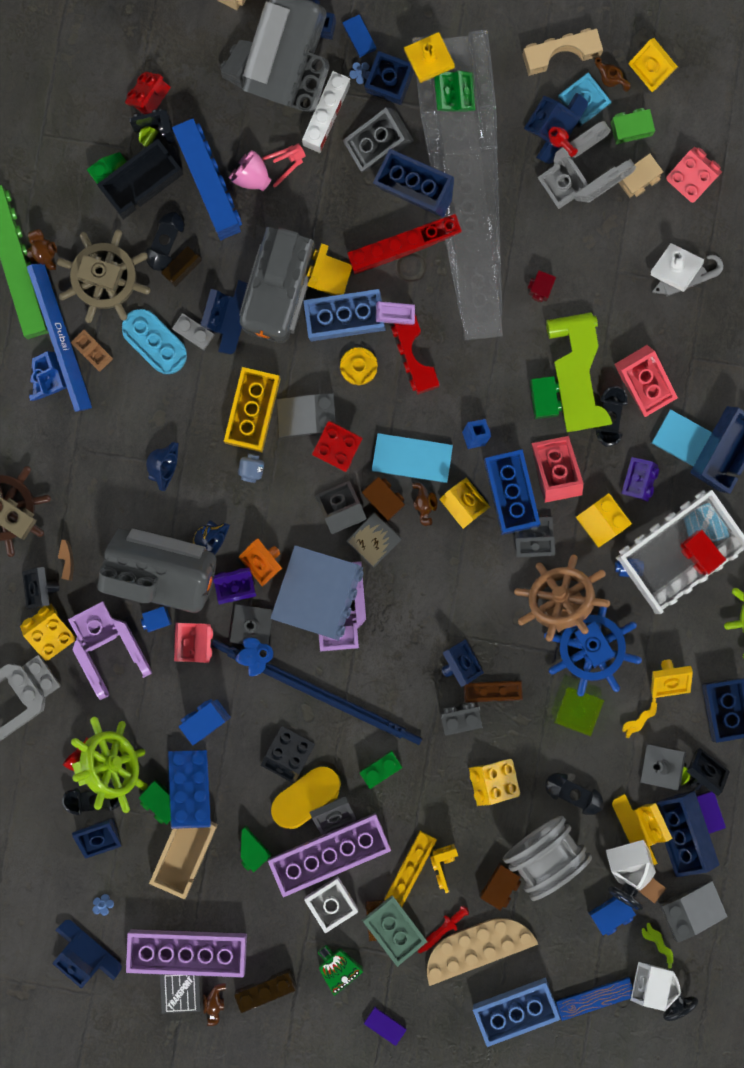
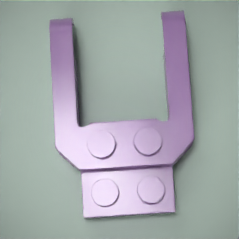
[319,562,366,652]
[68,601,152,700]

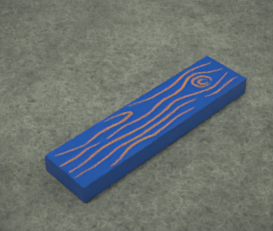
[555,977,633,1021]

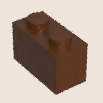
[362,477,405,521]
[479,862,521,911]

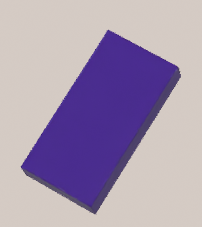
[697,791,726,834]
[364,1007,407,1046]

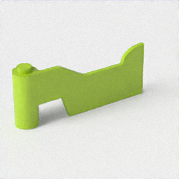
[546,312,612,432]

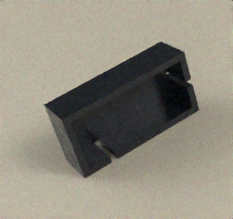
[97,139,183,220]

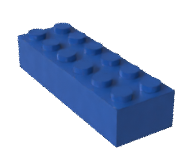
[172,119,242,241]

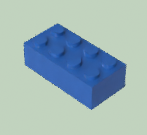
[484,449,540,535]
[178,699,231,745]

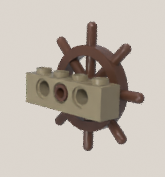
[0,466,51,557]

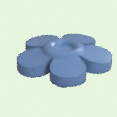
[350,62,370,84]
[92,894,114,916]

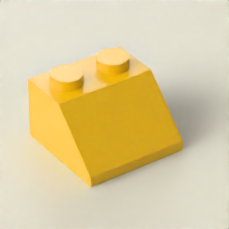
[576,493,632,548]

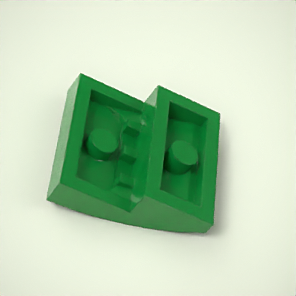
[434,71,476,112]

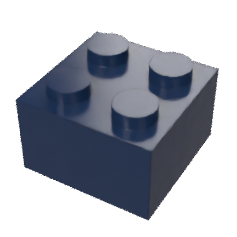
[364,51,414,105]

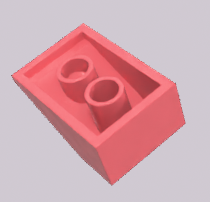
[614,345,678,417]
[532,436,584,503]

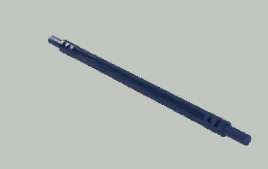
[211,639,422,745]

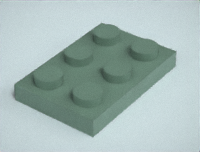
[362,895,427,967]

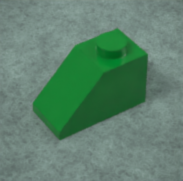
[87,152,127,184]
[241,826,272,872]

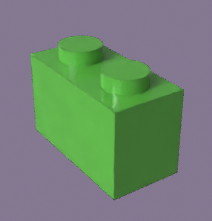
[611,108,655,144]

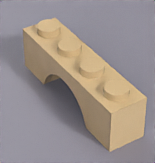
[522,28,603,76]

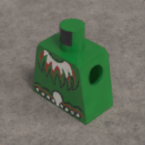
[317,945,363,996]

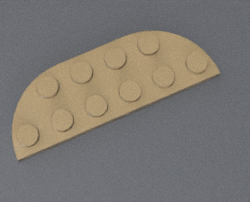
[427,918,538,986]

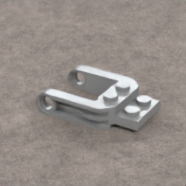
[538,121,636,209]
[0,655,61,741]

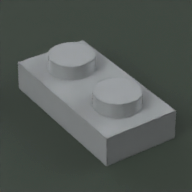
[172,313,215,351]

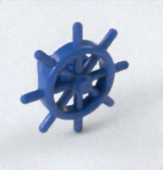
[544,607,642,696]

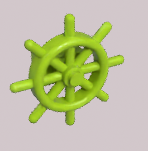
[71,716,148,813]

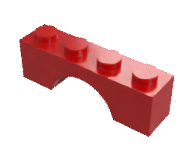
[391,315,440,395]

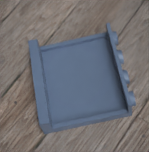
[270,546,363,641]

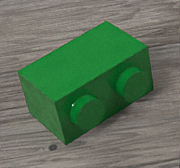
[530,376,562,419]
[359,750,402,789]
[139,779,171,825]

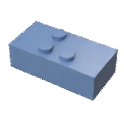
[303,289,386,341]
[473,978,560,1047]

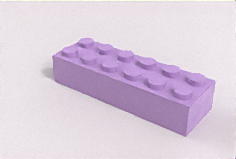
[268,812,391,897]
[126,929,247,977]

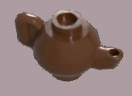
[27,229,57,270]

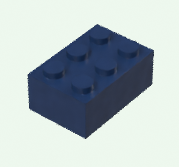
[702,678,744,743]

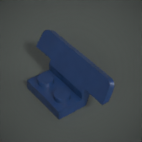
[524,93,588,164]
[201,280,248,355]
[52,920,122,989]

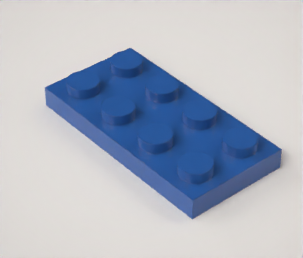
[168,750,211,829]

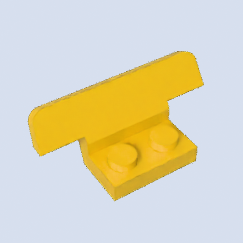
[612,794,673,865]

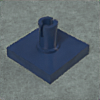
[442,639,484,687]

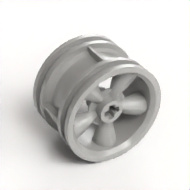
[503,816,592,901]

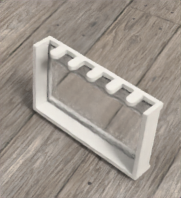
[616,490,744,614]

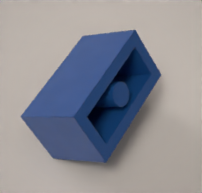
[588,897,636,935]

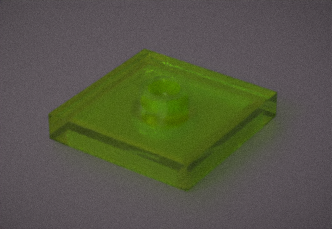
[554,686,604,736]

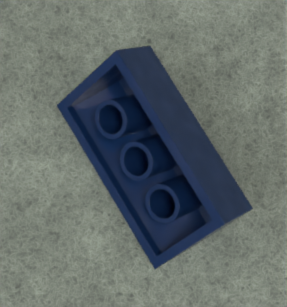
[373,149,454,218]
[653,791,720,877]

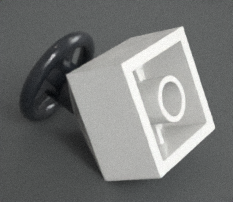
[606,840,656,910]
[630,962,698,1021]

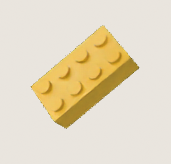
[224,367,281,453]

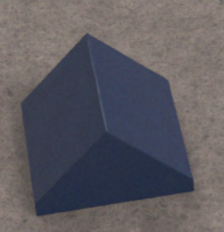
[72,818,122,859]

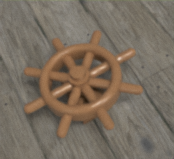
[514,555,610,642]

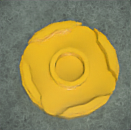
[340,347,378,386]

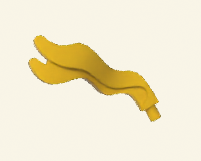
[622,698,657,738]

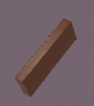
[464,681,523,702]

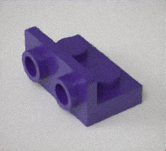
[621,457,659,502]

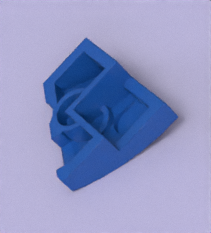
[29,351,67,401]

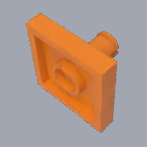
[238,539,282,587]

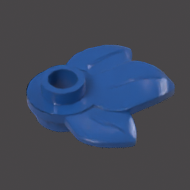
[235,637,274,676]

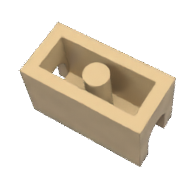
[619,154,663,198]

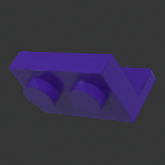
[213,568,256,605]

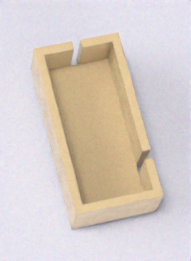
[149,821,218,899]

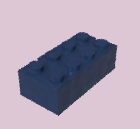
[690,406,744,494]

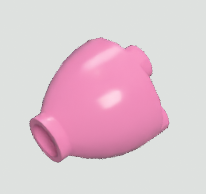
[229,150,272,191]

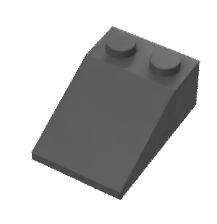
[343,107,414,172]
[277,393,336,438]
[659,880,728,943]

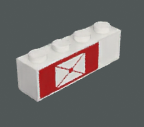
[302,71,350,153]

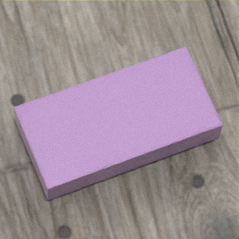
[376,301,415,325]

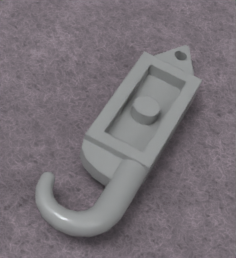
[652,255,723,297]

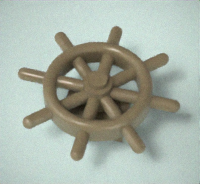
[56,230,151,323]

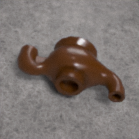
[595,57,631,92]
[412,482,437,526]
[203,983,226,1026]

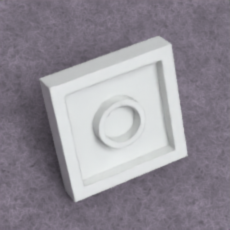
[651,243,704,292]

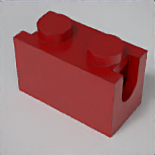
[679,530,726,575]

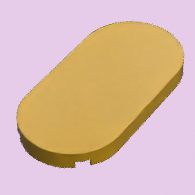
[271,767,341,829]

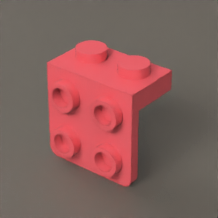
[666,147,722,203]
[174,623,213,663]

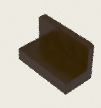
[161,246,202,287]

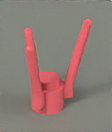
[262,143,306,188]

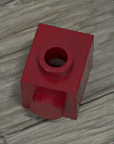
[528,270,556,302]

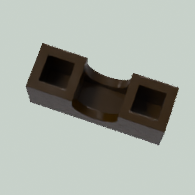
[234,968,297,1013]

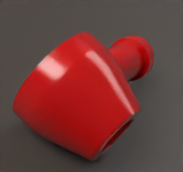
[549,127,578,157]
[62,737,89,771]

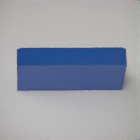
[342,15,376,58]

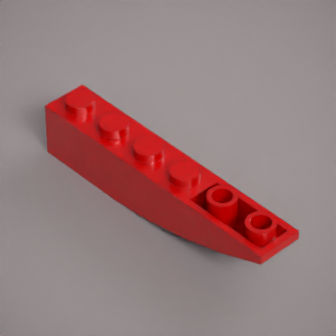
[347,214,462,275]

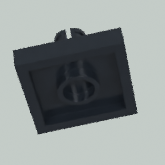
[22,567,60,610]
[687,747,730,796]

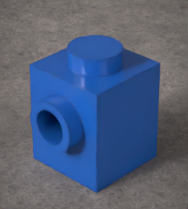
[462,419,491,449]
[141,606,172,632]

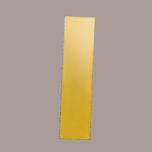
[384,830,437,907]

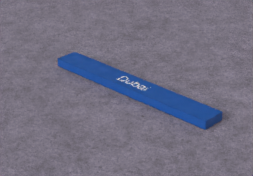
[27,264,92,412]

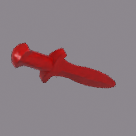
[418,906,469,953]

